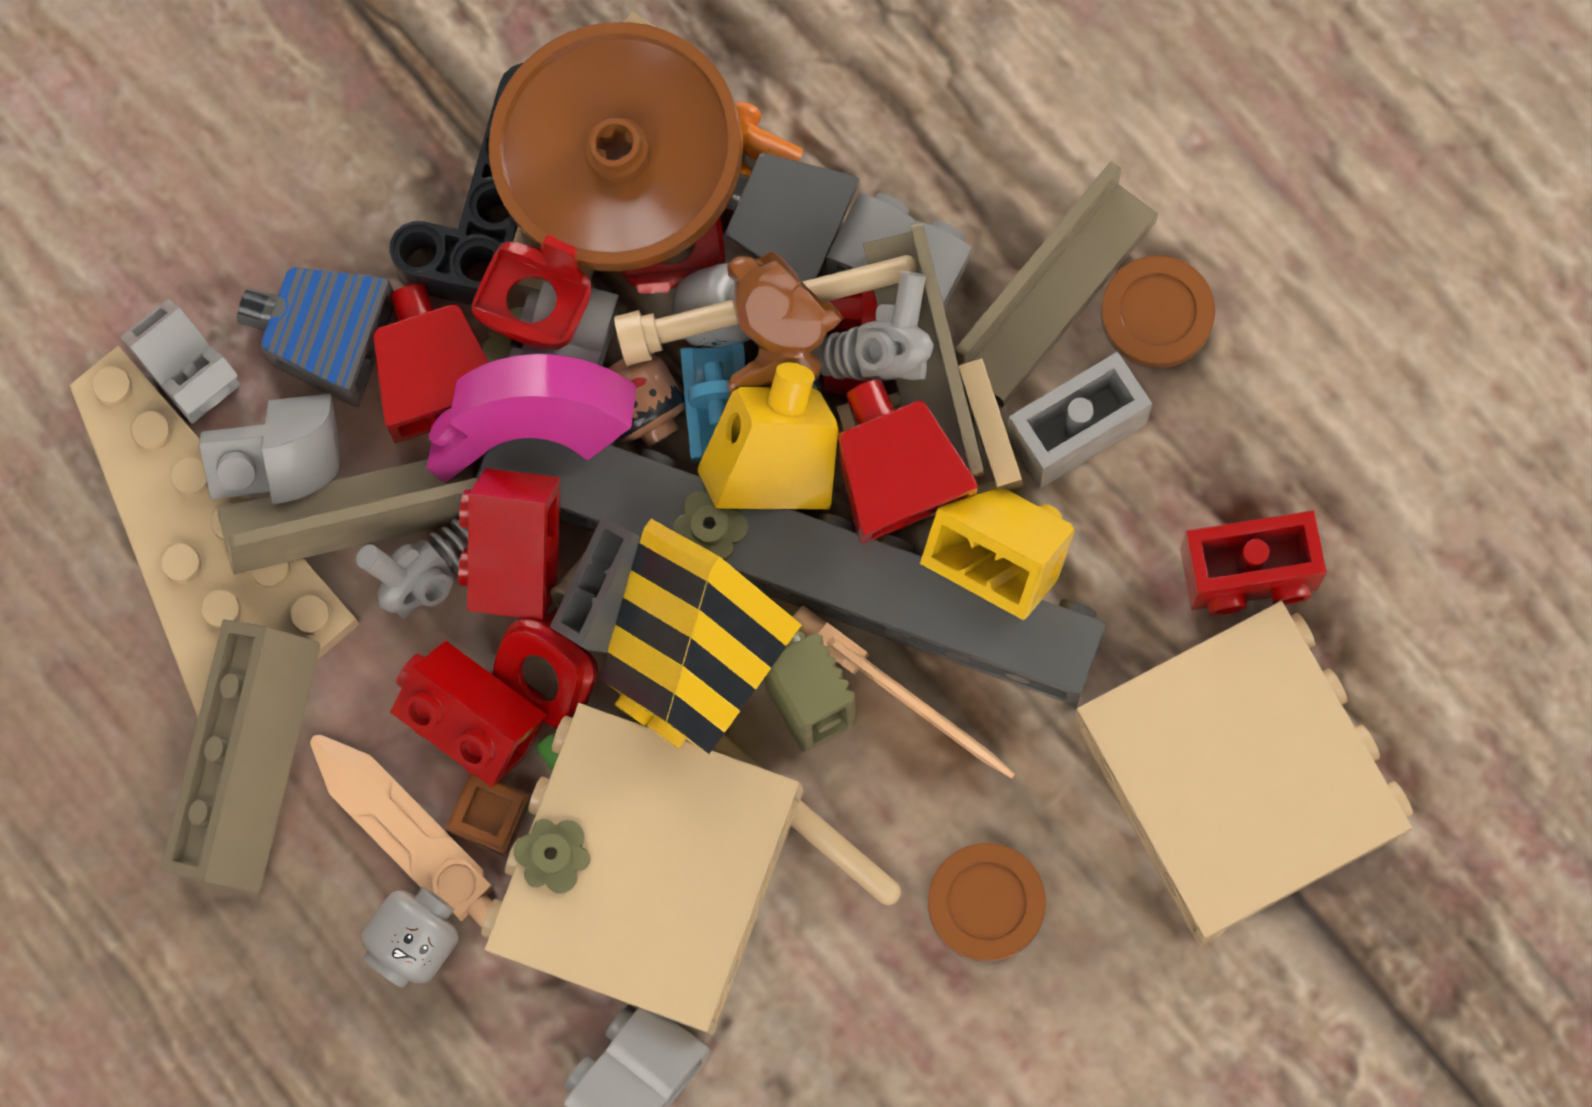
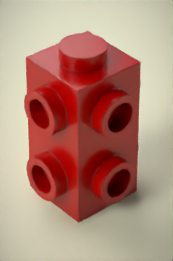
[390,640,547,788]

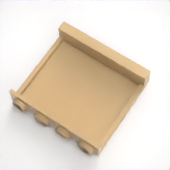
[1073,601,1413,947]
[481,703,804,1036]

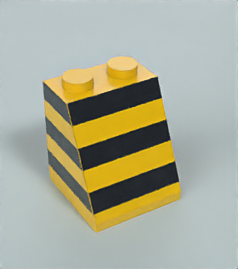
[600,519,801,754]

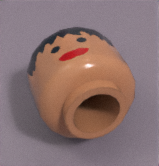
[607,355,686,448]

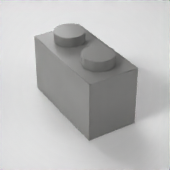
[1007,352,1152,489]

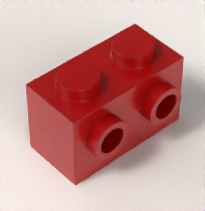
[458,468,561,621]
[1180,510,1327,616]

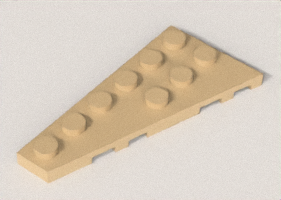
[69,346,360,717]

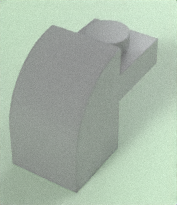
[120,298,241,424]
[199,393,342,504]

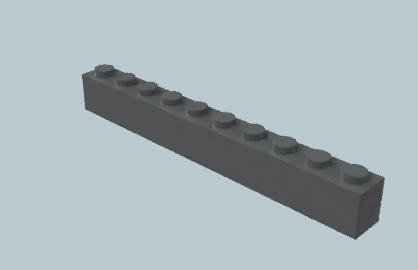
[476,438,1106,707]

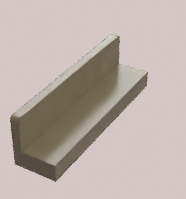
[955,161,1158,408]
[863,221,985,480]
[217,459,478,575]
[160,619,320,893]

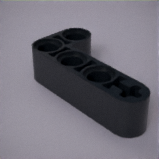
[389,63,523,306]

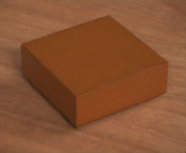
[445,773,531,857]

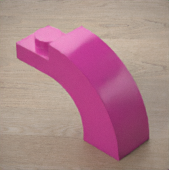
[426,354,637,483]

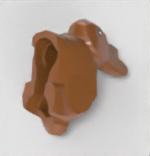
[727,251,844,395]

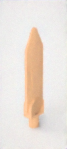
[793,605,1015,779]
[310,735,494,928]

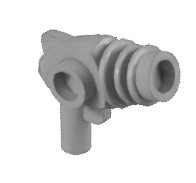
[814,271,934,381]
[356,519,468,619]

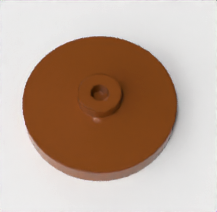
[1101,256,1215,368]
[928,843,1046,962]

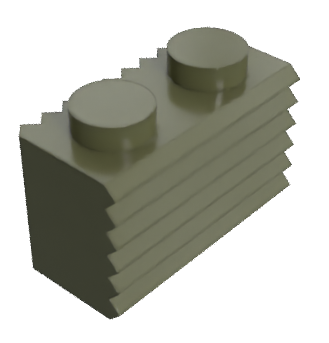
[765,631,856,752]

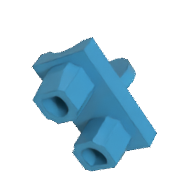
[680,342,746,463]

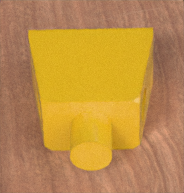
[698,362,838,509]
[920,488,1075,620]

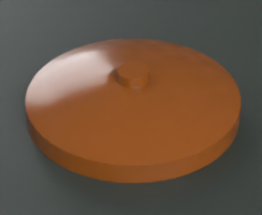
[489,22,743,271]

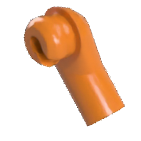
[735,101,803,162]

